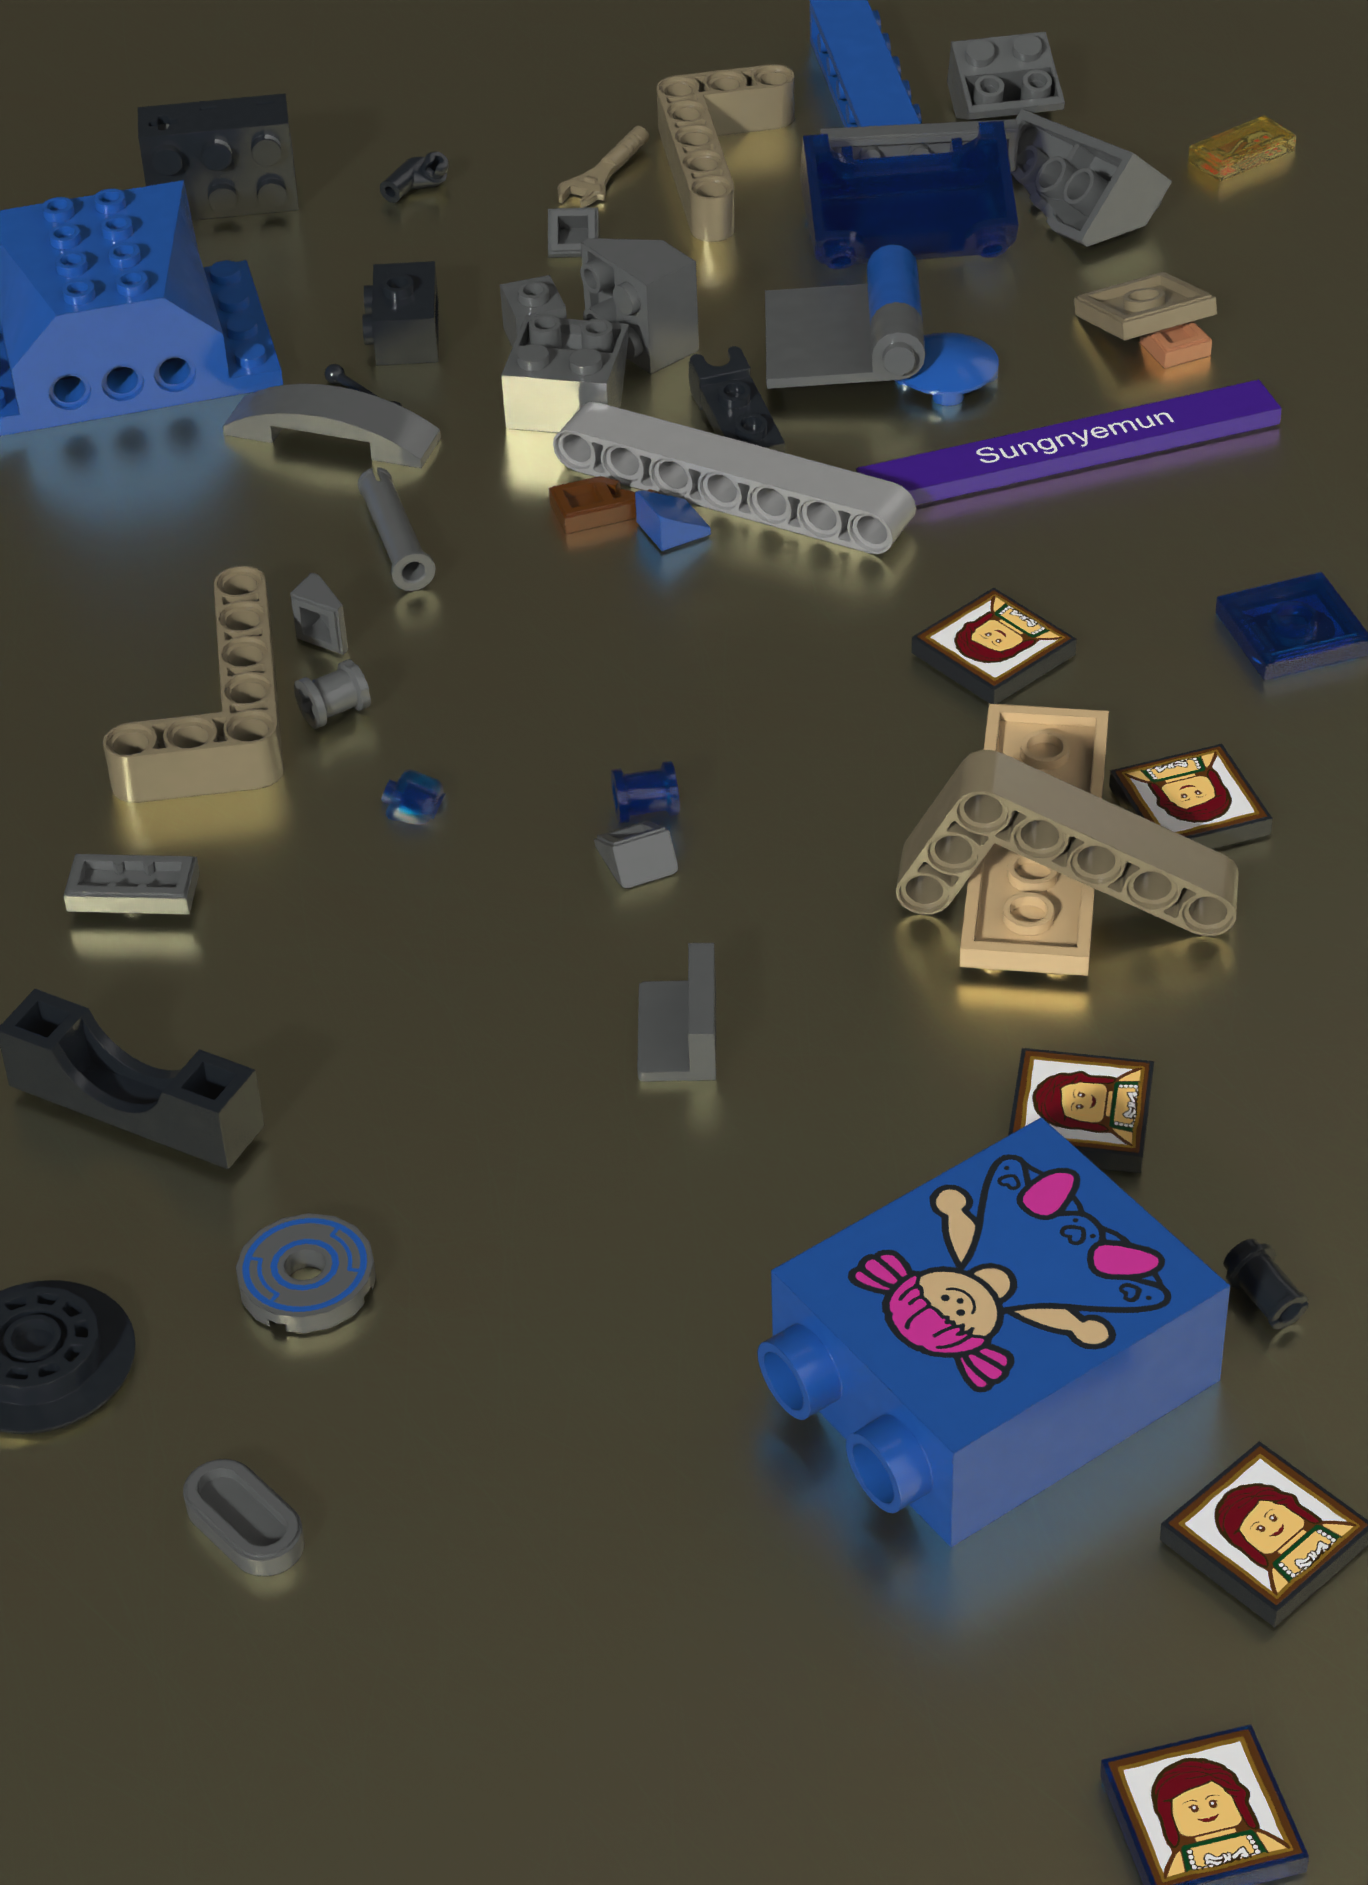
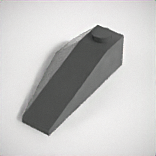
[1011,109,1172,247]

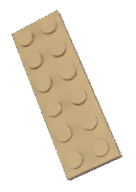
[960,704,1109,976]

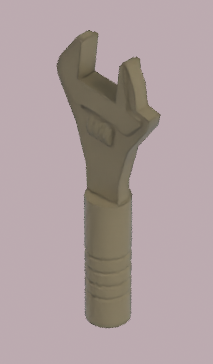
[558,126,649,208]

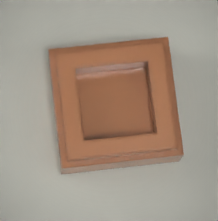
[1139,321,1212,369]

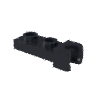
[689,346,785,453]

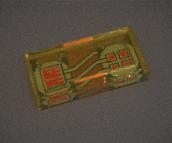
[1188,115,1296,182]

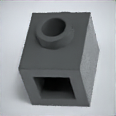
[500,275,567,347]

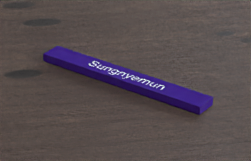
[856,379,1282,506]

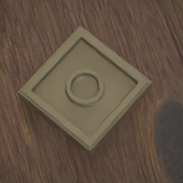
[1074,272,1217,341]

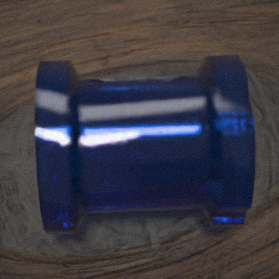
[611,761,680,824]

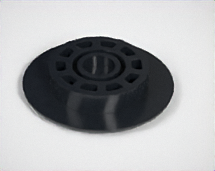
[0,1280,136,1434]

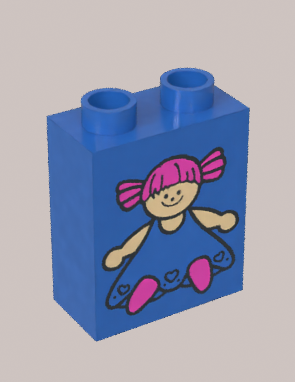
[757,1117,1230,1548]

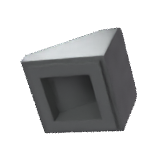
[548,208,600,258]
[290,573,348,655]
[594,820,678,888]

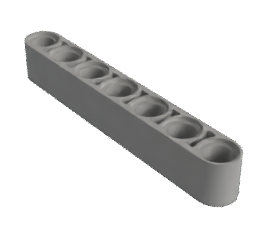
[553,402,916,554]

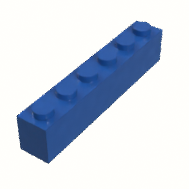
[810,0,925,185]

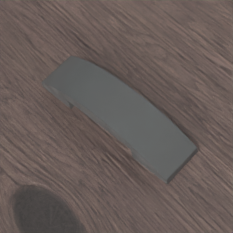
[223,384,441,469]

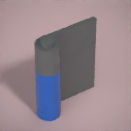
[765,245,925,389]

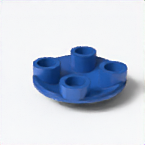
[894,332,999,406]

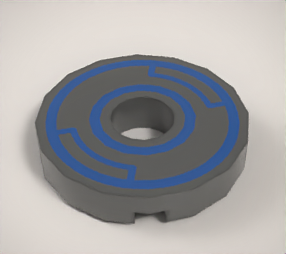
[236,1213,376,1333]

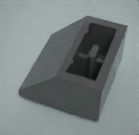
[947,31,1065,120]
[580,238,699,374]
[501,314,629,433]

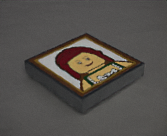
[911,588,1077,704]
[1109,744,1273,849]
[1008,1048,1154,1173]
[1160,1441,1368,1628]

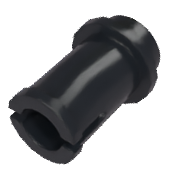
[1223,1239,1309,1330]

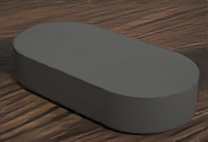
[183,1459,305,1576]

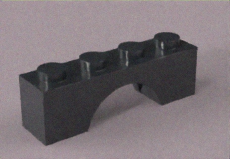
[0,989,265,1169]

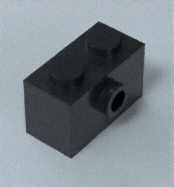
[362,261,439,366]

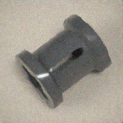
[294,659,371,729]

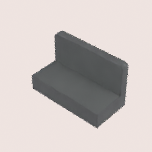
[637,943,716,1082]

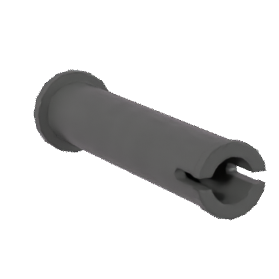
[357,467,436,591]

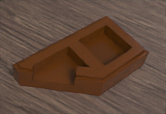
[549,476,660,534]

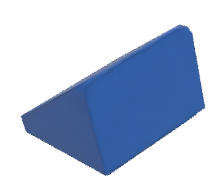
[635,490,711,551]

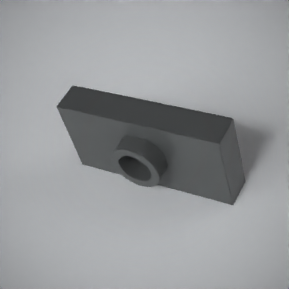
[63,854,200,914]

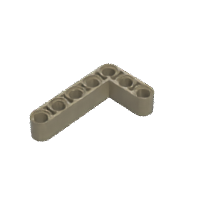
[657,64,795,242]
[103,566,284,803]
[896,750,1239,936]

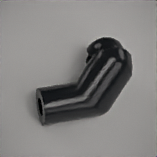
[380,151,450,203]

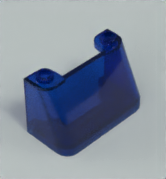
[800,121,1019,269]

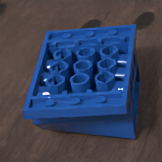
[0,180,283,436]

